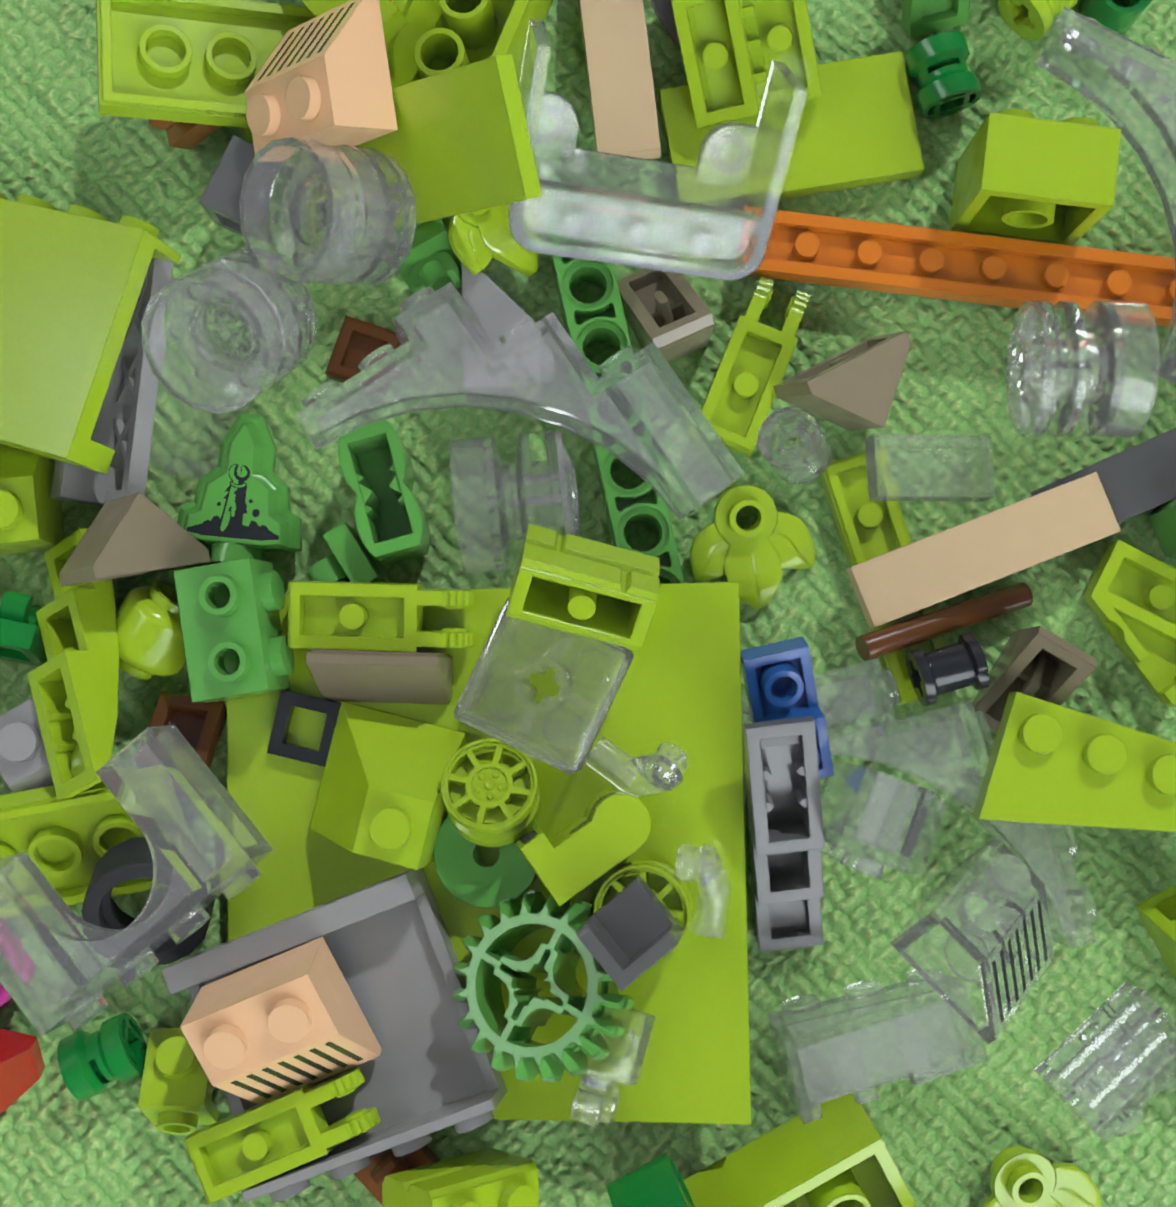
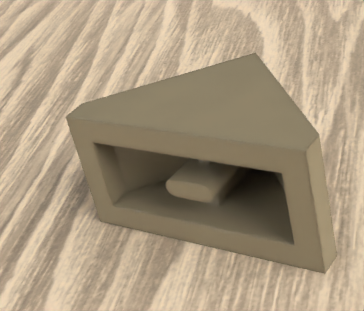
[617,258,715,371]
[773,331,911,430]
[59,492,211,587]
[968,626,1098,732]

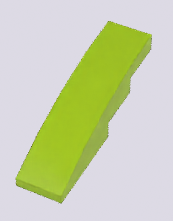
[27,528,119,800]

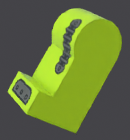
[514,790,651,907]

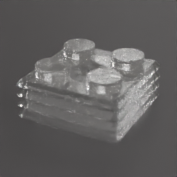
[454,597,634,774]

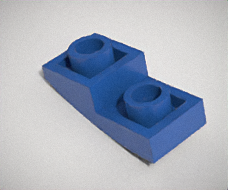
[741,636,834,779]

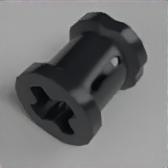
[906,632,990,706]

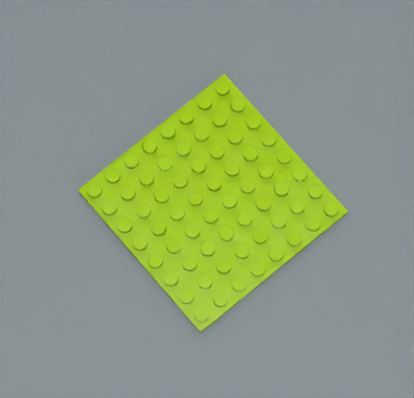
[227,582,752,1125]

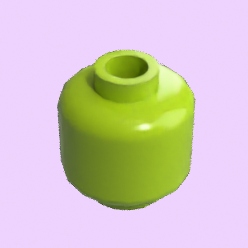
[116,581,186,680]

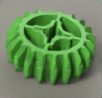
[450,891,635,1083]

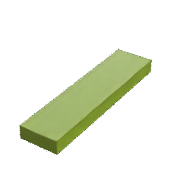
[817,447,946,706]

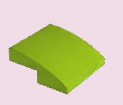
[671,0,823,129]

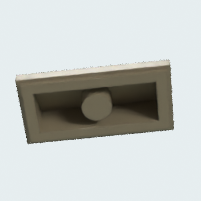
[306,649,453,705]

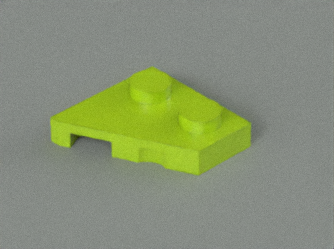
[1083,540,1176,707]

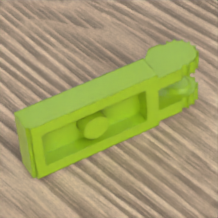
[692,275,811,458]
[288,581,474,652]
[183,1067,381,1204]

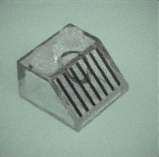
[890,836,1054,1044]

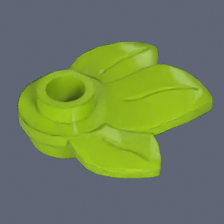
[442,200,541,277]
[690,484,816,610]
[981,1146,1101,1207]

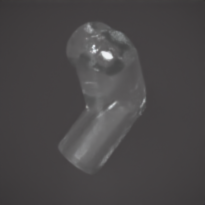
[584,736,689,797]
[675,843,731,938]

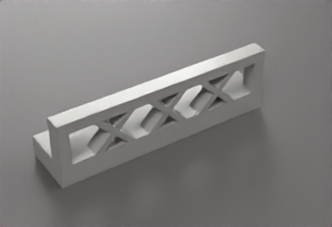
[51,258,173,507]

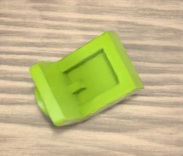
[138,1028,219,1135]

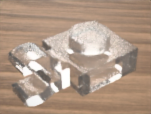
[570,1008,655,1127]

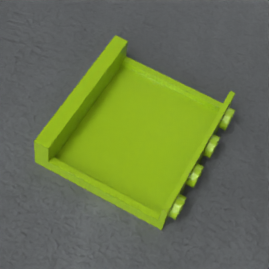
[0,193,181,475]

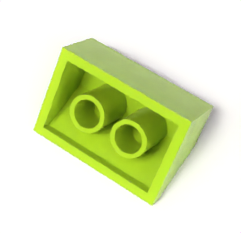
[386,0,553,88]

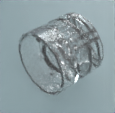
[239,137,416,285]
[141,249,316,414]
[1006,300,1160,437]
[450,429,581,575]

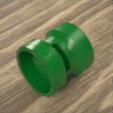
[904,31,982,119]
[57,1012,147,1101]

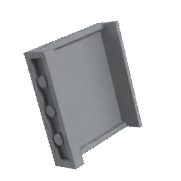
[161,868,507,1202]

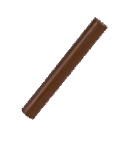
[855,582,1033,661]

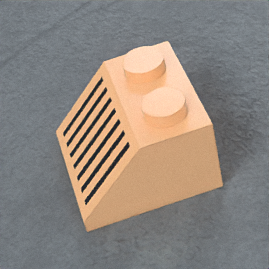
[245,0,398,160]
[180,936,382,1105]

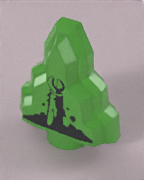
[177,413,302,564]

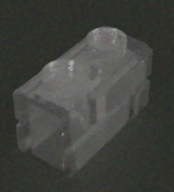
[1034,982,1176,1142]

